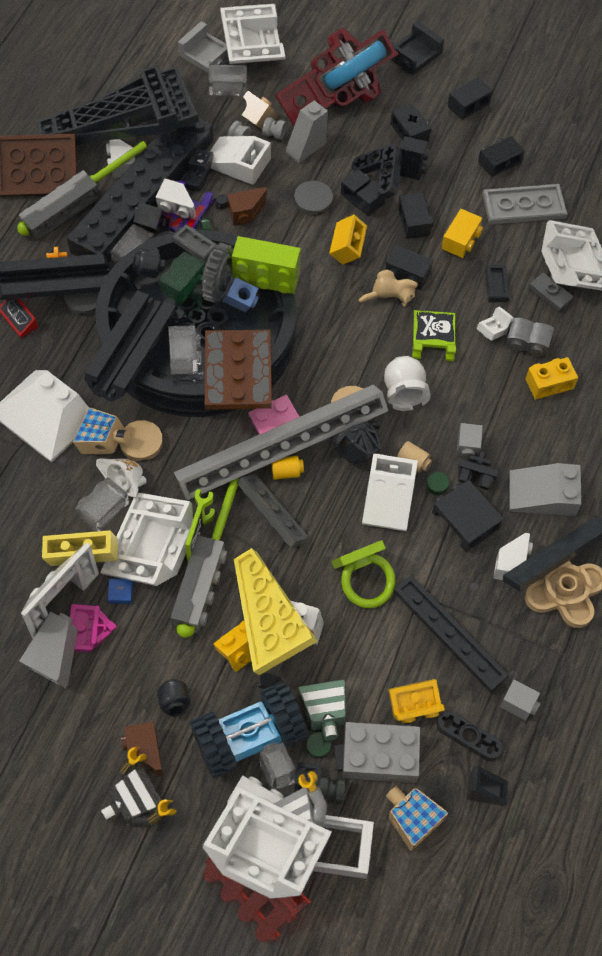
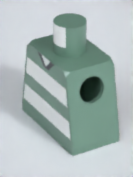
[299,680,346,741]

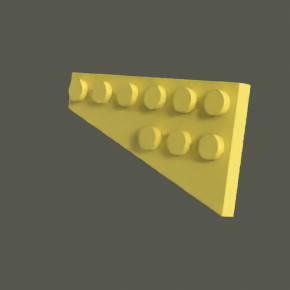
[234,548,318,675]

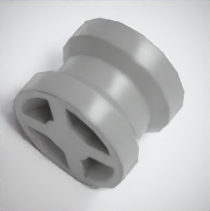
[228,121,252,136]

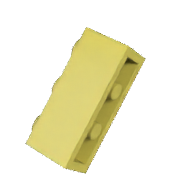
[42,530,118,566]

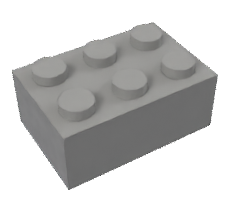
[342,722,420,783]

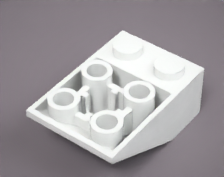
[210,136,271,185]
[362,454,418,532]

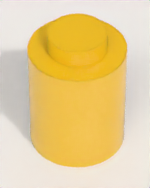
[271,455,304,480]

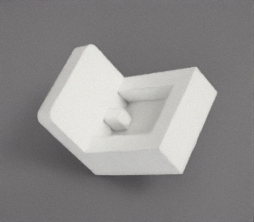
[477,307,513,341]

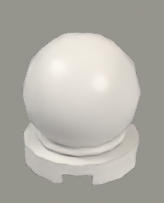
[384,356,431,411]

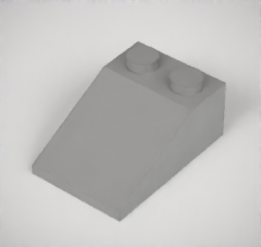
[509,463,581,517]

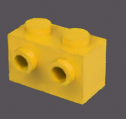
[441,209,483,258]
[329,215,367,265]
[526,357,578,399]

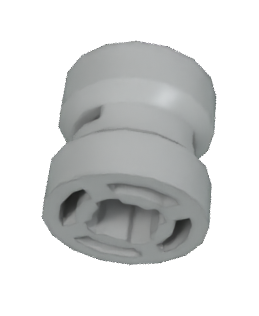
[262,117,286,140]

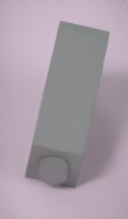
[286,100,328,163]
[19,612,78,689]

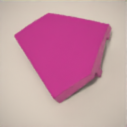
[70,604,117,652]

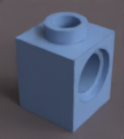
[223,277,258,312]

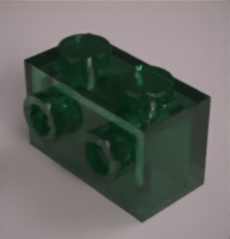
[159,252,205,304]

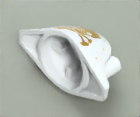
[96,459,147,497]

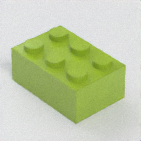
[232,236,301,294]

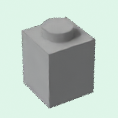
[456,423,483,459]
[500,680,540,721]

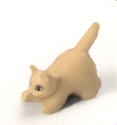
[359,270,418,307]

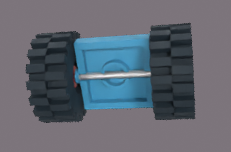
[190,681,308,779]

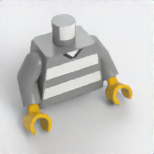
[274,771,327,828]

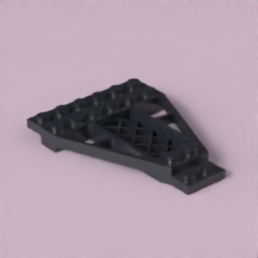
[36,65,199,144]

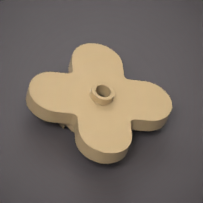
[525,560,602,628]

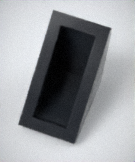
[467,766,508,806]

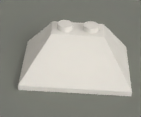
[220,4,285,64]
[542,220,602,291]
[0,370,89,463]
[100,493,193,586]
[21,543,99,639]
[203,787,331,899]

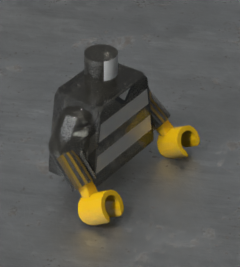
[101,747,176,827]

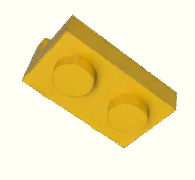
[213,621,251,672]
[388,679,445,723]

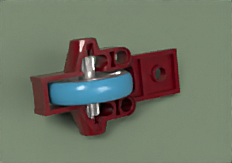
[275,28,398,127]

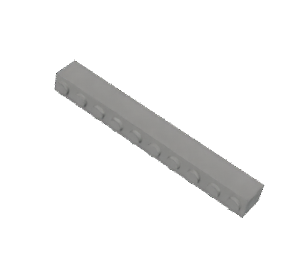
[174,385,388,500]

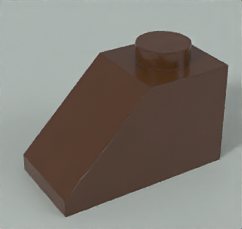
[227,187,267,225]
[121,721,163,777]

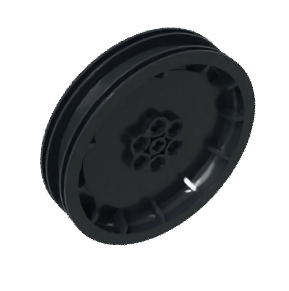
[96,230,296,417]

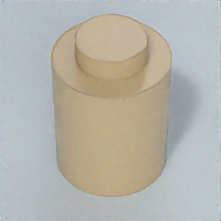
[397,441,432,473]

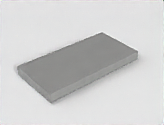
[482,184,567,225]

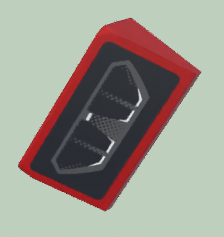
[0,299,38,338]

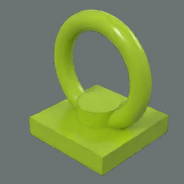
[331,540,396,608]

